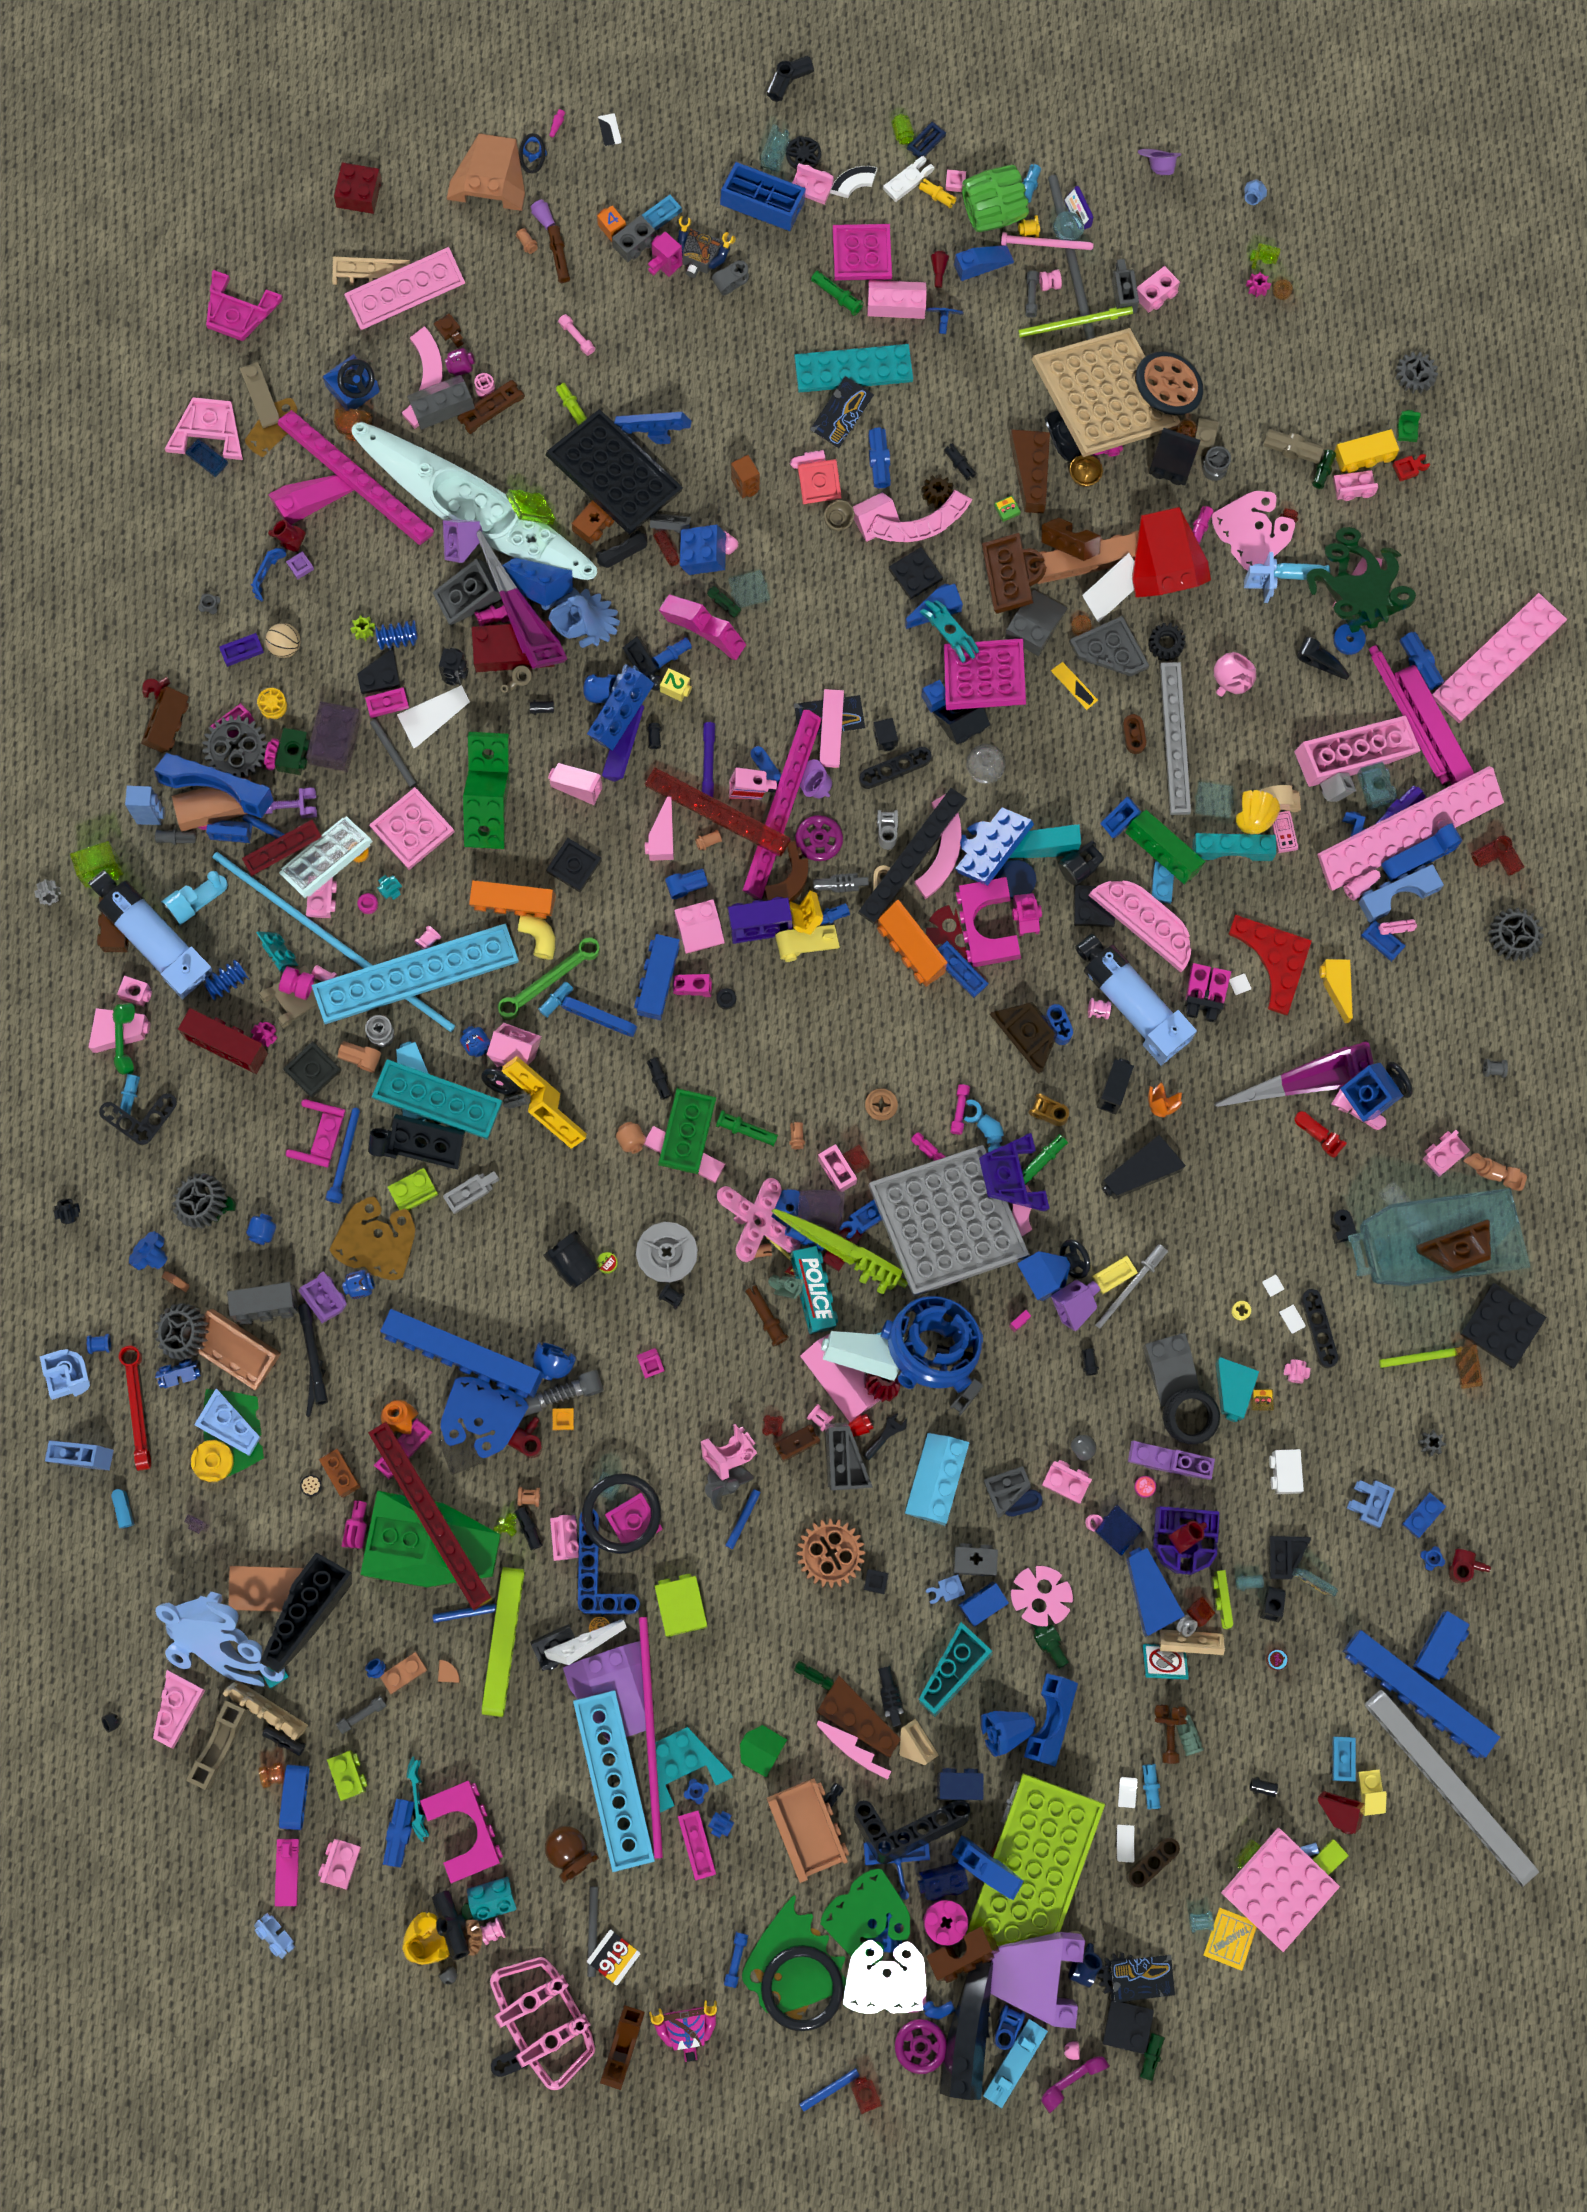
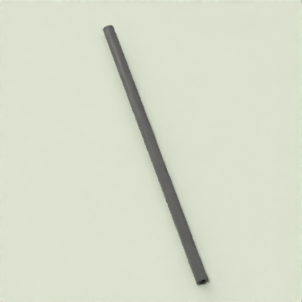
[1048,175,1096,340]

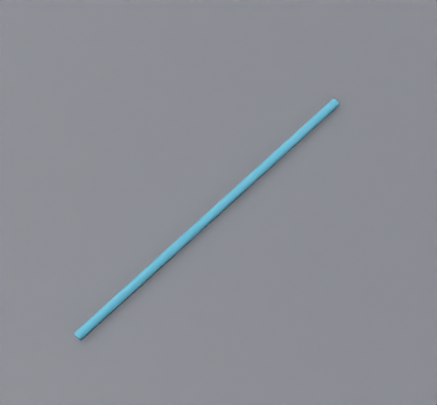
[213,852,455,1032]

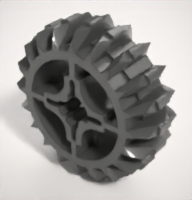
[1488,907,1544,962]
[172,1173,228,1229]
[154,1303,209,1360]

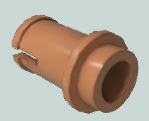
[516,228,538,254]
[695,830,722,851]
[789,1122,805,1149]
[751,1243,772,1261]

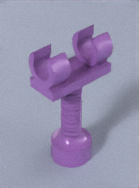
[265,788,317,819]

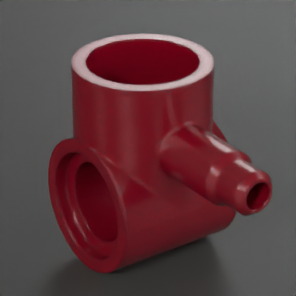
[268,520,306,552]
[508,1417,543,1458]
[1168,1521,1207,1554]
[1449,1549,1491,1583]

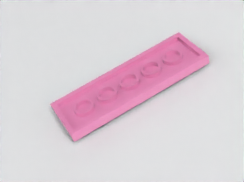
[344,247,465,331]

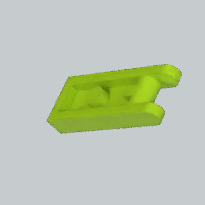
[1211,1570,1233,1629]

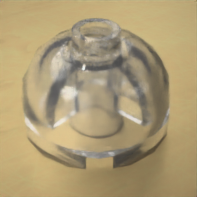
[966,744,1006,785]

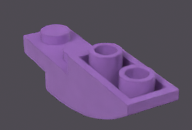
[1128,1441,1215,1480]

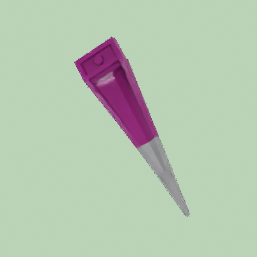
[477,530,567,669]
[1214,1041,1374,1107]

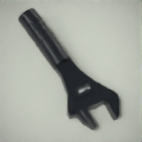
[863,1413,907,1461]

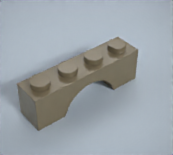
[186,1701,249,1790]

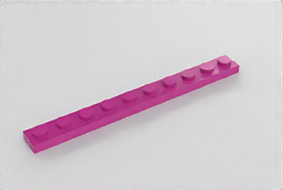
[278,410,434,545]
[742,710,822,899]

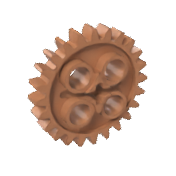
[797,1519,865,1588]

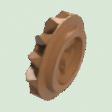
[865,1089,898,1122]
[463,1919,483,1956]

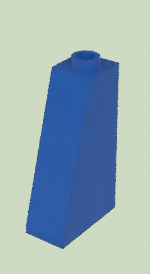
[1126,1547,1185,1637]

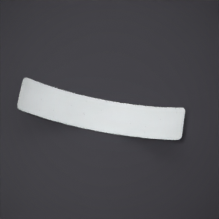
[1117,1777,1137,1863]

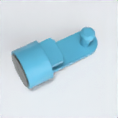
[161,871,228,926]

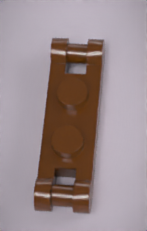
[457,380,525,434]

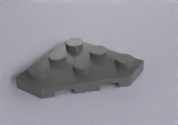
[1069,616,1149,676]

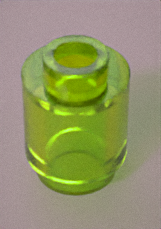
[891,114,914,145]

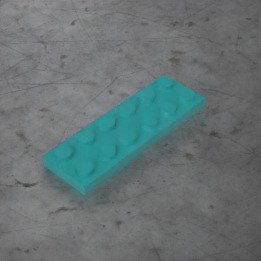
[794,344,913,393]
[372,1059,503,1140]

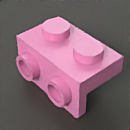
[550,1515,579,1561]

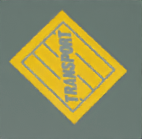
[1203,1907,1257,1971]

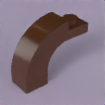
[765,841,808,902]
[600,2005,645,2090]

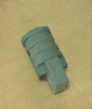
[1177,1715,1204,1756]

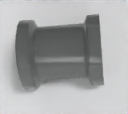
[1483,1059,1508,1078]

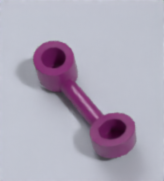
[1041,2056,1110,2113]

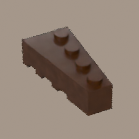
[1009,429,1050,514]

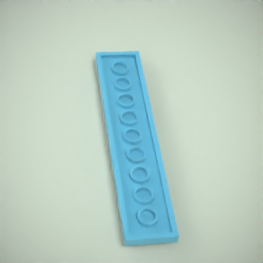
[311,923,519,1024]

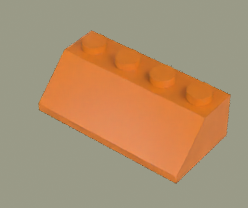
[469,880,556,919]
[877,900,948,987]

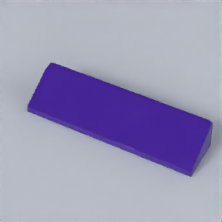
[602,705,644,782]

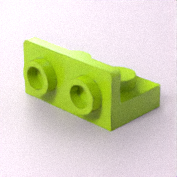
[327,1750,368,1801]

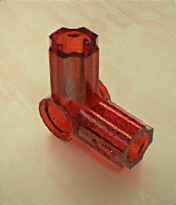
[1471,835,1525,876]

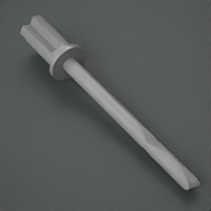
[1095,1244,1168,1329]

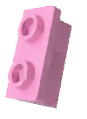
[792,164,834,205]
[1333,470,1378,501]
[306,876,337,918]
[1423,1130,1470,1177]
[1042,1460,1092,1504]
[318,1839,361,1890]

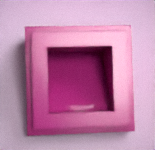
[637,1348,664,1379]

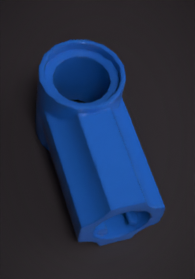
[665,869,708,899]

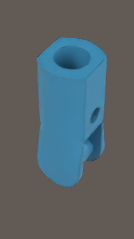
[111,1489,134,1529]

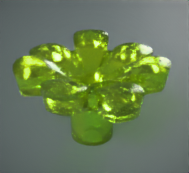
[493,1513,517,1537]

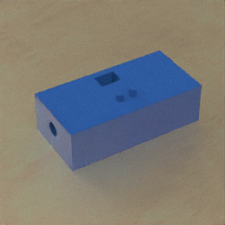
[720,162,806,231]

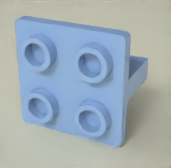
[1244,552,1277,603]

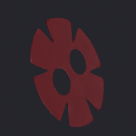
[926,905,968,960]

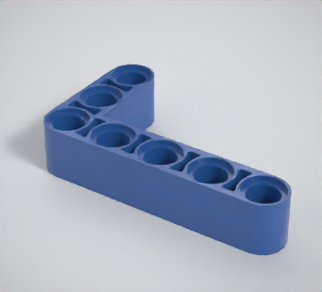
[578,1509,640,1615]

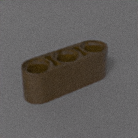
[1126,1838,1180,1888]

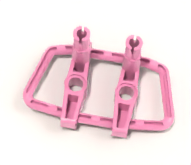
[490,1957,595,2090]

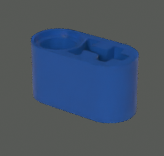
[1045,1004,1073,1045]

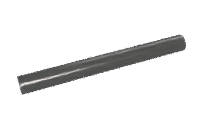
[370,719,417,788]
[587,1886,598,1977]

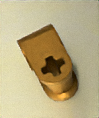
[1028,1094,1069,1126]

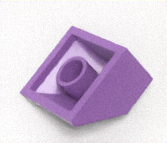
[443,520,482,563]

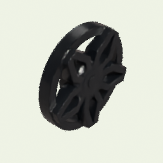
[786,136,821,170]

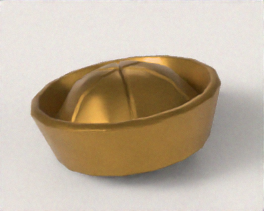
[1069,455,1103,487]

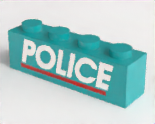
[789,1246,838,1335]

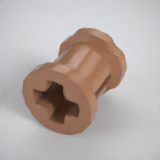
[518,1487,541,1507]

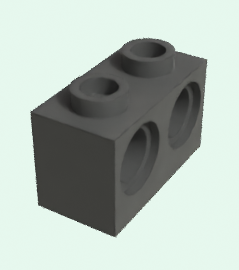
[612,215,656,262]

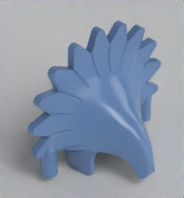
[541,587,620,648]

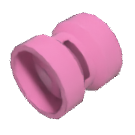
[1039,269,1062,292]
[474,373,495,399]

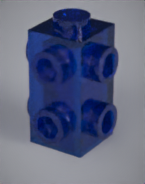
[917,1862,969,1901]

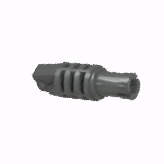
[813,873,869,893]

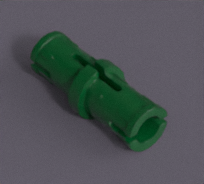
[1312,449,1336,489]
[1139,2033,1165,2081]

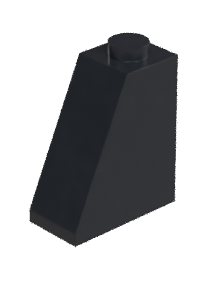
[1097,1058,1134,1115]

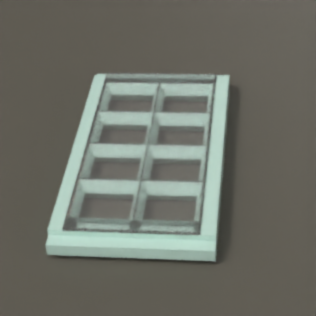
[279,816,373,898]

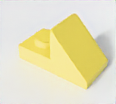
[1357,1769,1387,1816]

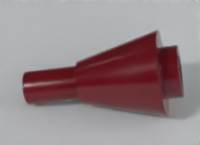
[930,251,949,288]

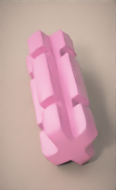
[1379,919,1417,935]

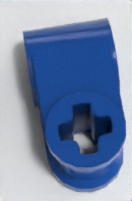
[993,2004,1025,2050]

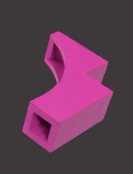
[659,595,746,660]

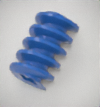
[375,620,418,650]
[204,960,249,1001]

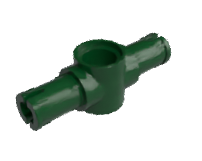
[1032,1607,1069,1669]

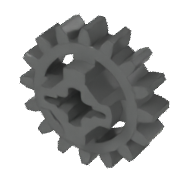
[1395,352,1438,394]

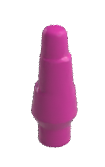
[549,109,565,137]

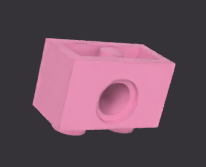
[818,1144,857,1194]

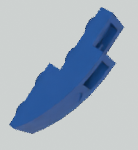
[952,1835,1024,1900]

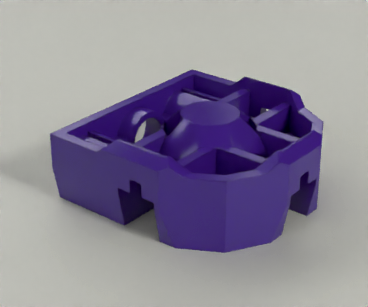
[1153,1506,1220,1575]

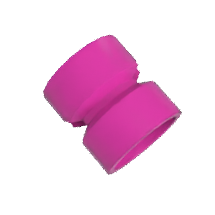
[279,966,315,1000]

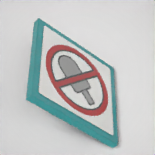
[1143,1644,1189,1679]

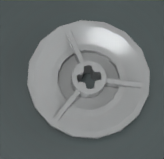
[636,1222,698,1283]

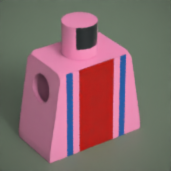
[729,768,777,799]

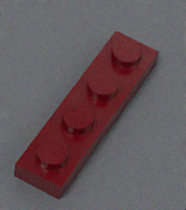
[242,819,322,876]

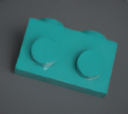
[466,1877,516,1922]

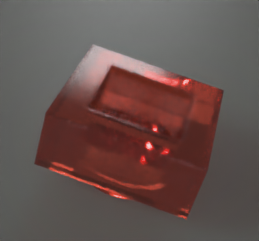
[1186,1597,1215,1627]

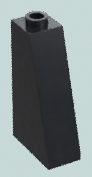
[1101,1135,1186,1199]

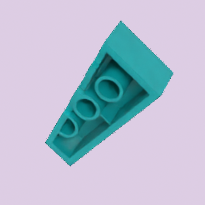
[919,1622,993,1717]

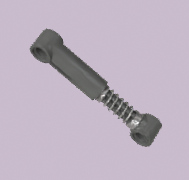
[474,1370,604,1427]

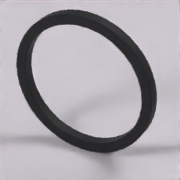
[519,133,546,174]

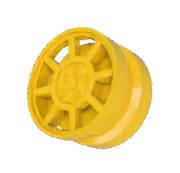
[257,688,287,719]

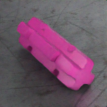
[911,1132,945,1161]

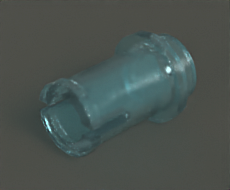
[1236,1574,1264,1591]

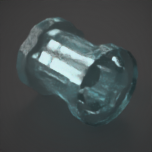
[1189,1911,1214,1933]

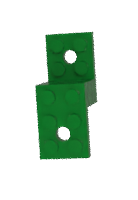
[463,732,510,849]

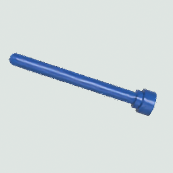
[325,1107,360,1204]

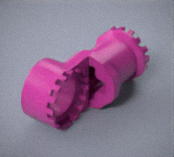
[474,605,510,626]

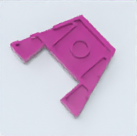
[206,270,283,341]

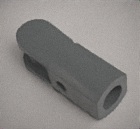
[950,1378,983,1416]

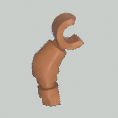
[1463,1153,1527,1191]

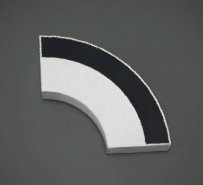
[830,166,877,198]

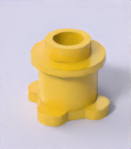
[1018,215,1040,238]

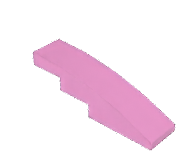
[820,689,844,768]
[817,1720,891,1779]

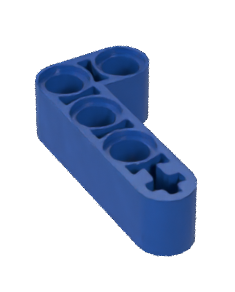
[1381,823,1463,882]

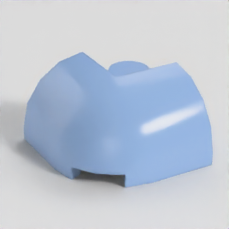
[40,1349,90,1400]

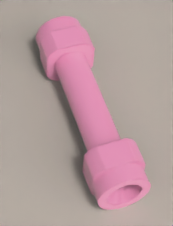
[558,314,595,356]

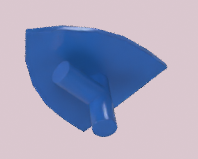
[926,308,964,334]

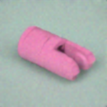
[789,450,826,469]
[1343,870,1381,901]

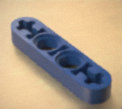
[561,997,637,1037]

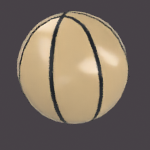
[265,623,301,658]

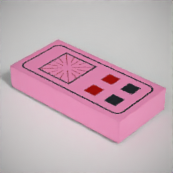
[1272,811,1298,853]

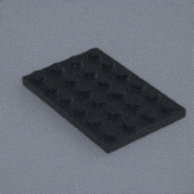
[545,409,683,535]

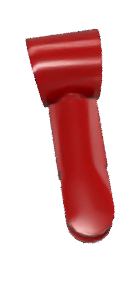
[1295,1111,1347,1158]

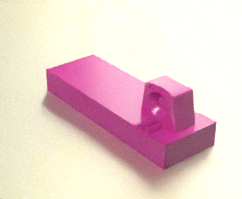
[275,1839,300,1906]

